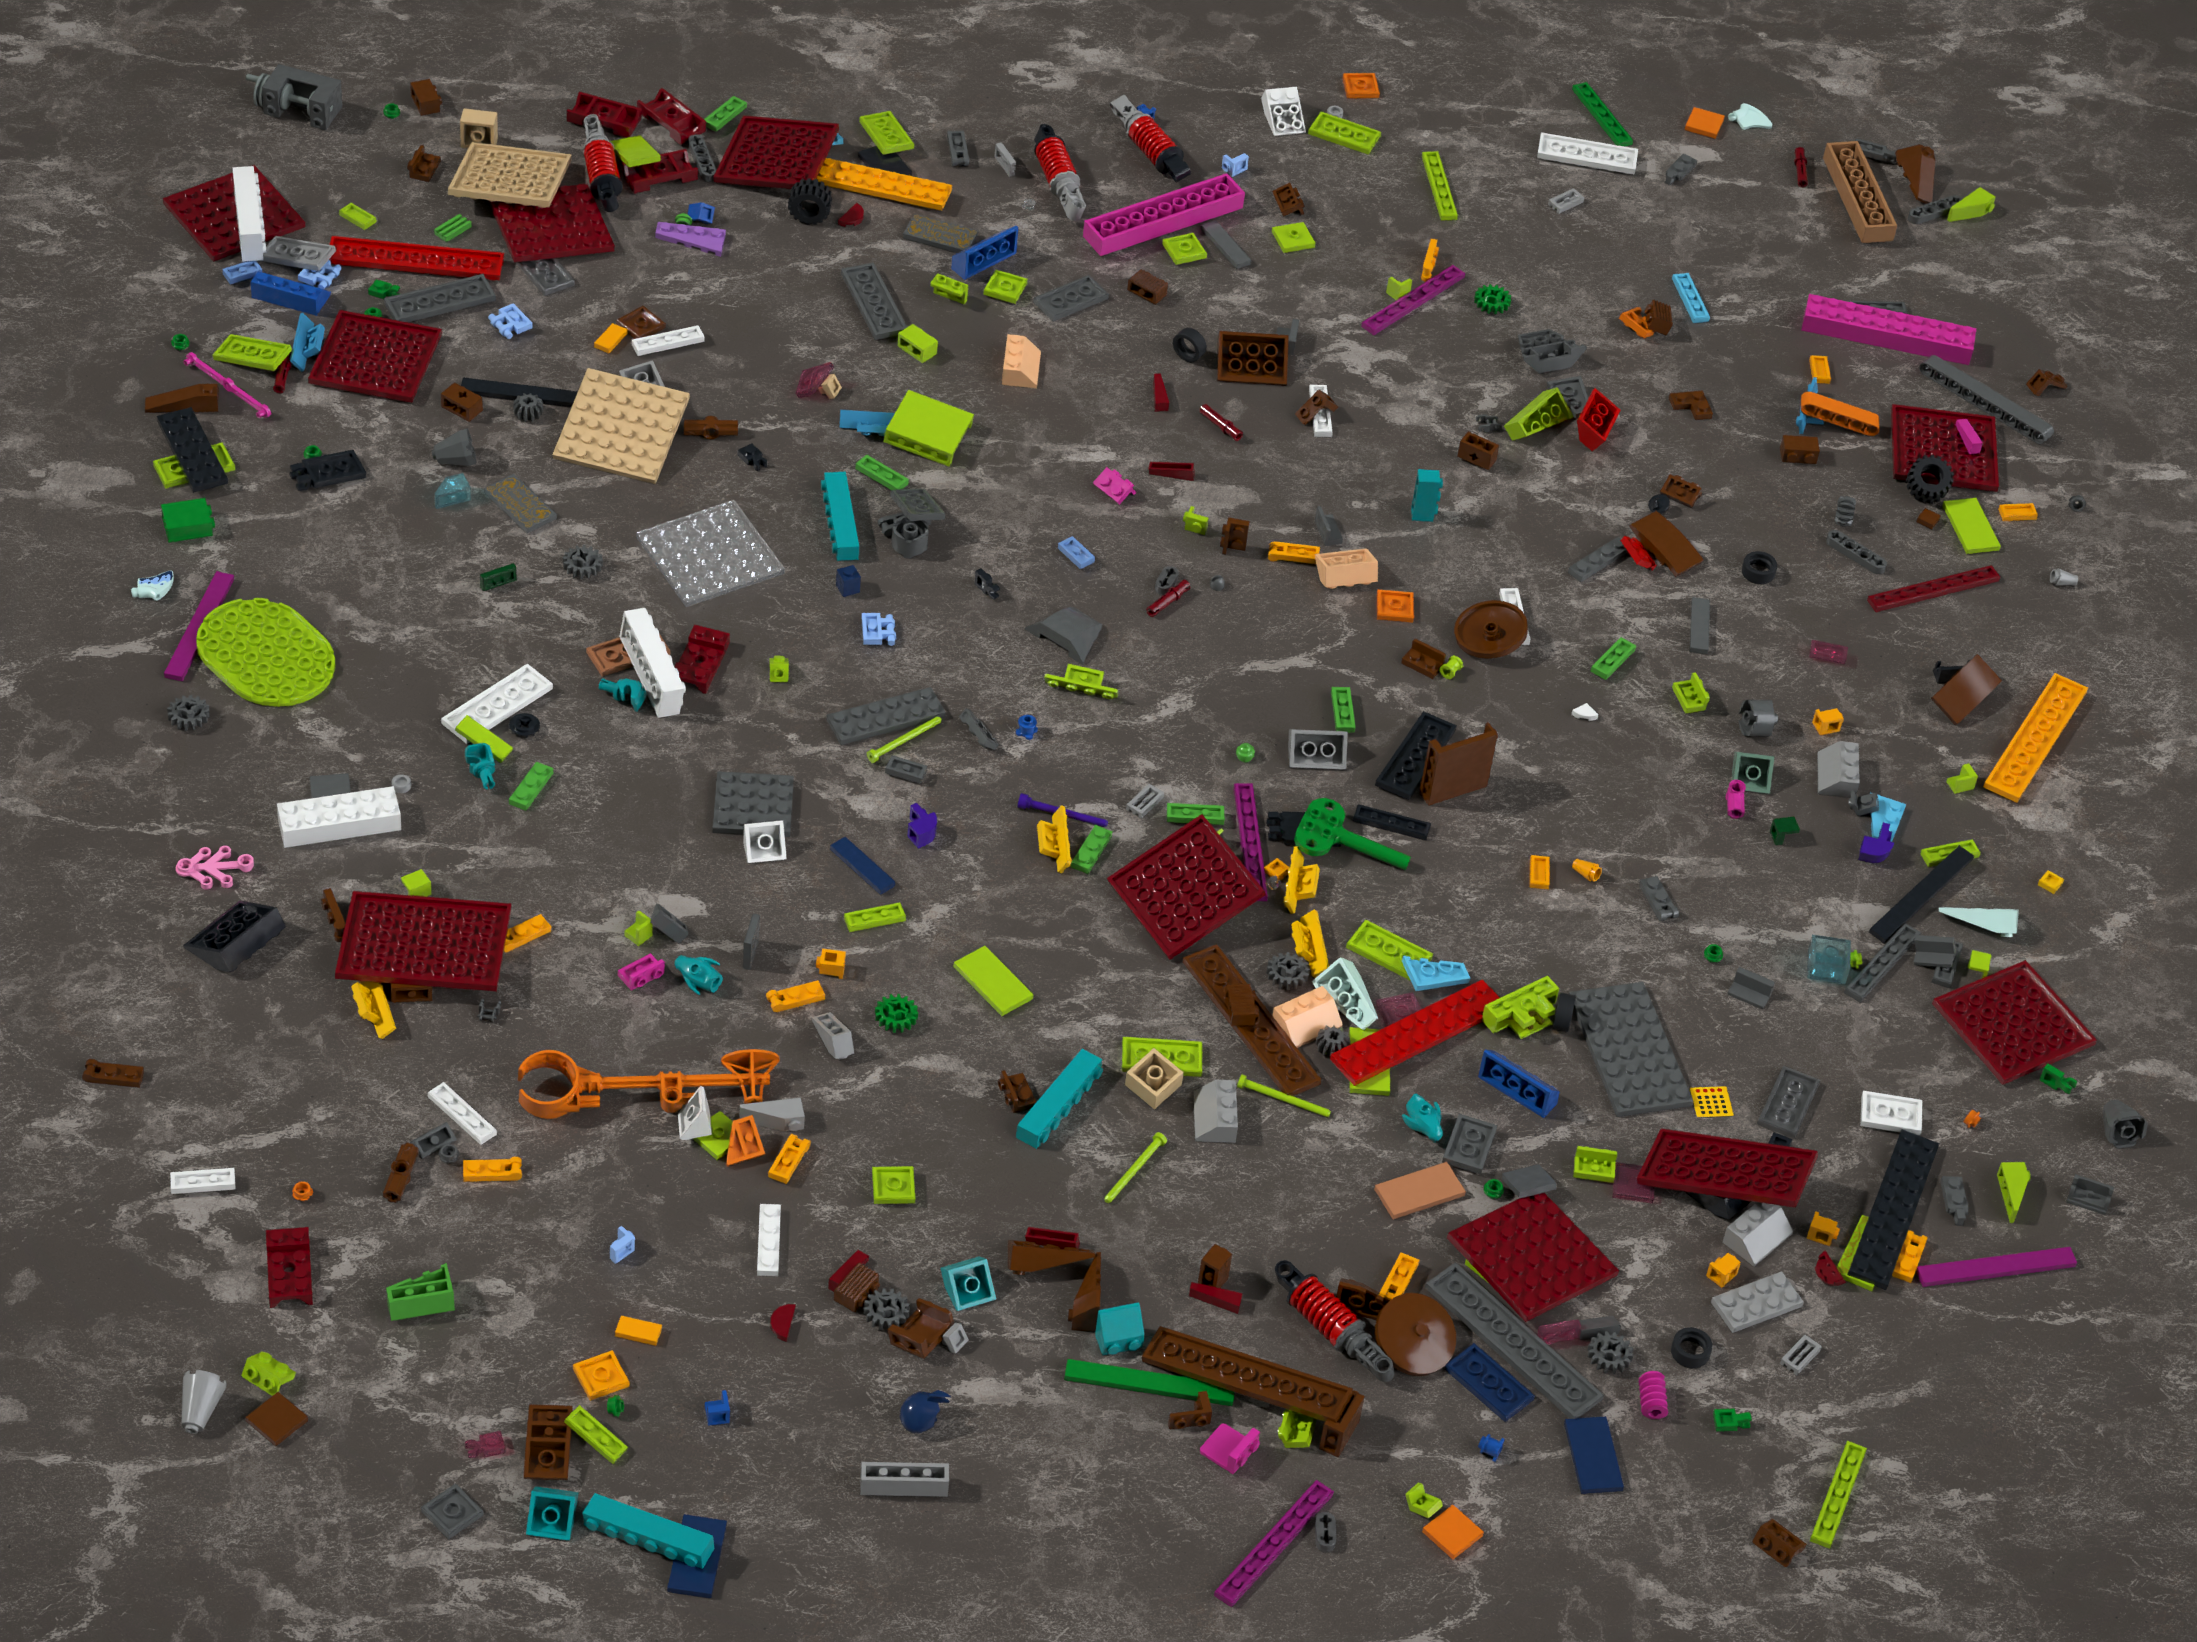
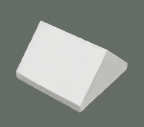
[743,820,786,863]
[678,1086,712,1140]

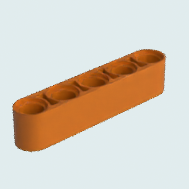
[1801,392,1879,436]

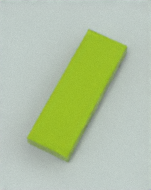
[455,715,513,763]
[1920,839,1980,867]
[844,902,906,932]
[564,1405,628,1464]

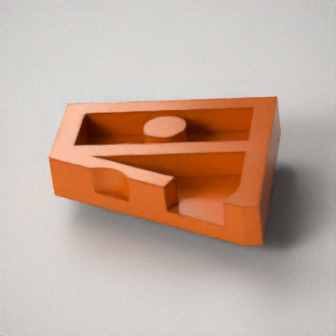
[1619,307,1655,338]
[726,1115,765,1166]

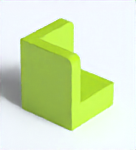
[1386,277,1412,300]
[1946,763,1978,794]
[401,869,431,897]
[624,911,653,946]
[1967,950,1991,979]

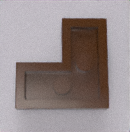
[1669,390,1713,420]

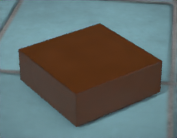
[1916,508,1941,529]

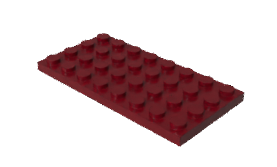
[1637,1128,1818,1208]

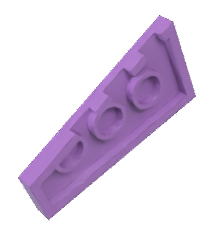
[655,222,726,257]

